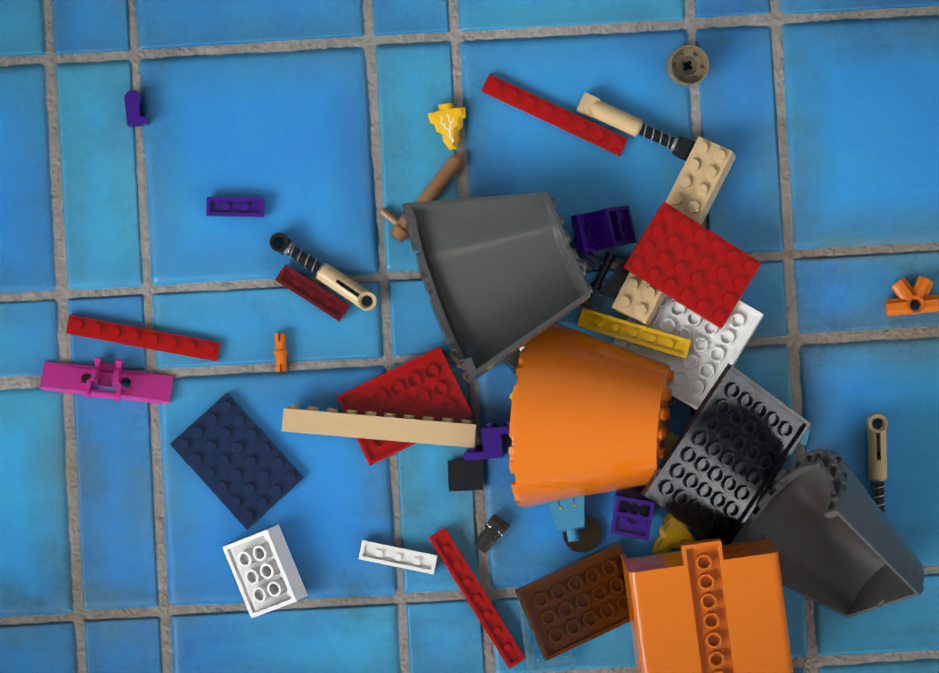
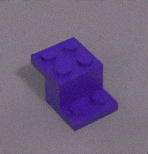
[571,205,637,254]
[464,422,510,461]
[610,485,655,541]

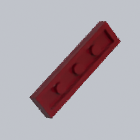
[275,264,350,322]

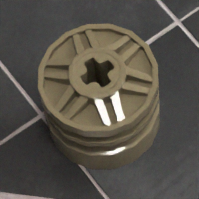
[666,45,709,87]

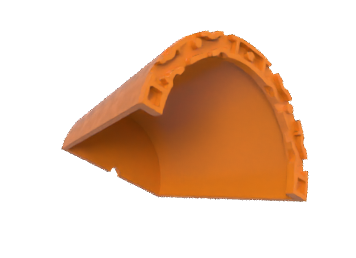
[509,322,674,507]

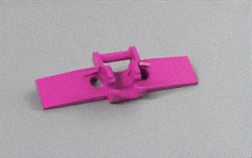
[40,357,174,405]

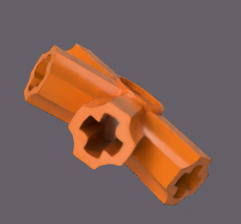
[884,276,939,317]

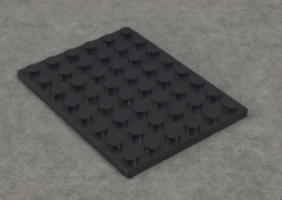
[641,363,811,545]

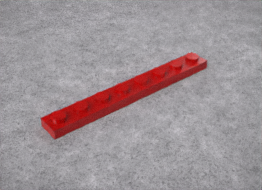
[481,74,628,157]
[66,315,221,362]
[429,527,526,669]

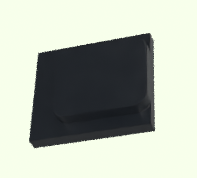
[447,459,483,491]

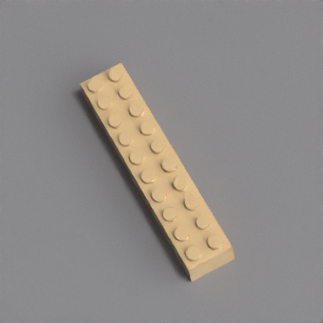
[612,136,736,327]

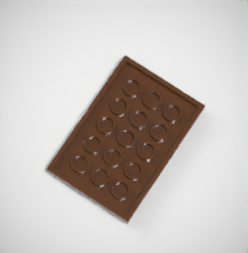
[515,542,630,661]

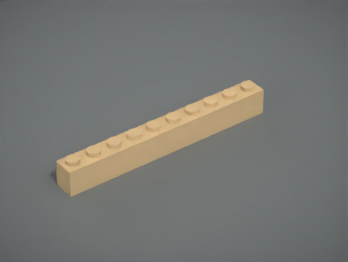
[281,405,476,448]

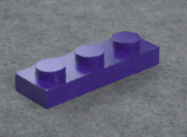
[206,197,265,217]

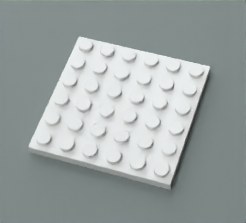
[613,295,764,410]

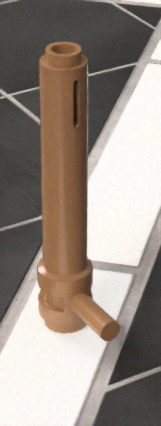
[379,154,464,243]

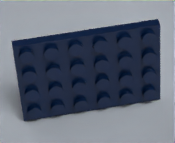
[170,393,304,529]

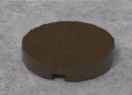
[563,515,601,553]

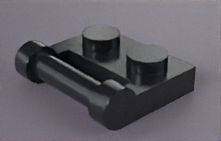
[590,252,629,299]

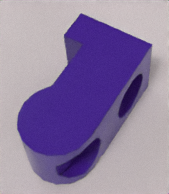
[124,90,149,128]

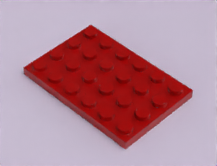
[622,201,761,329]
[336,347,473,465]

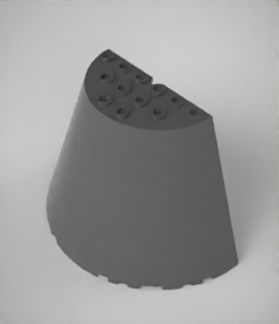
[402,192,593,383]
[731,448,924,618]

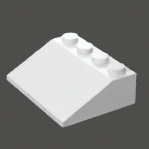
[222,524,308,618]

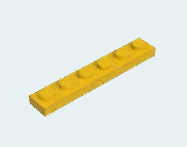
[577,308,692,360]

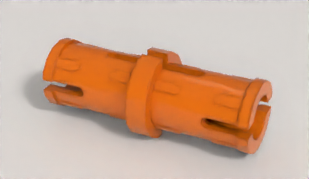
[273,333,289,372]

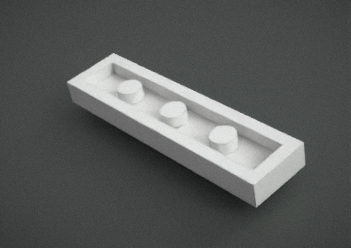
[358,540,438,575]

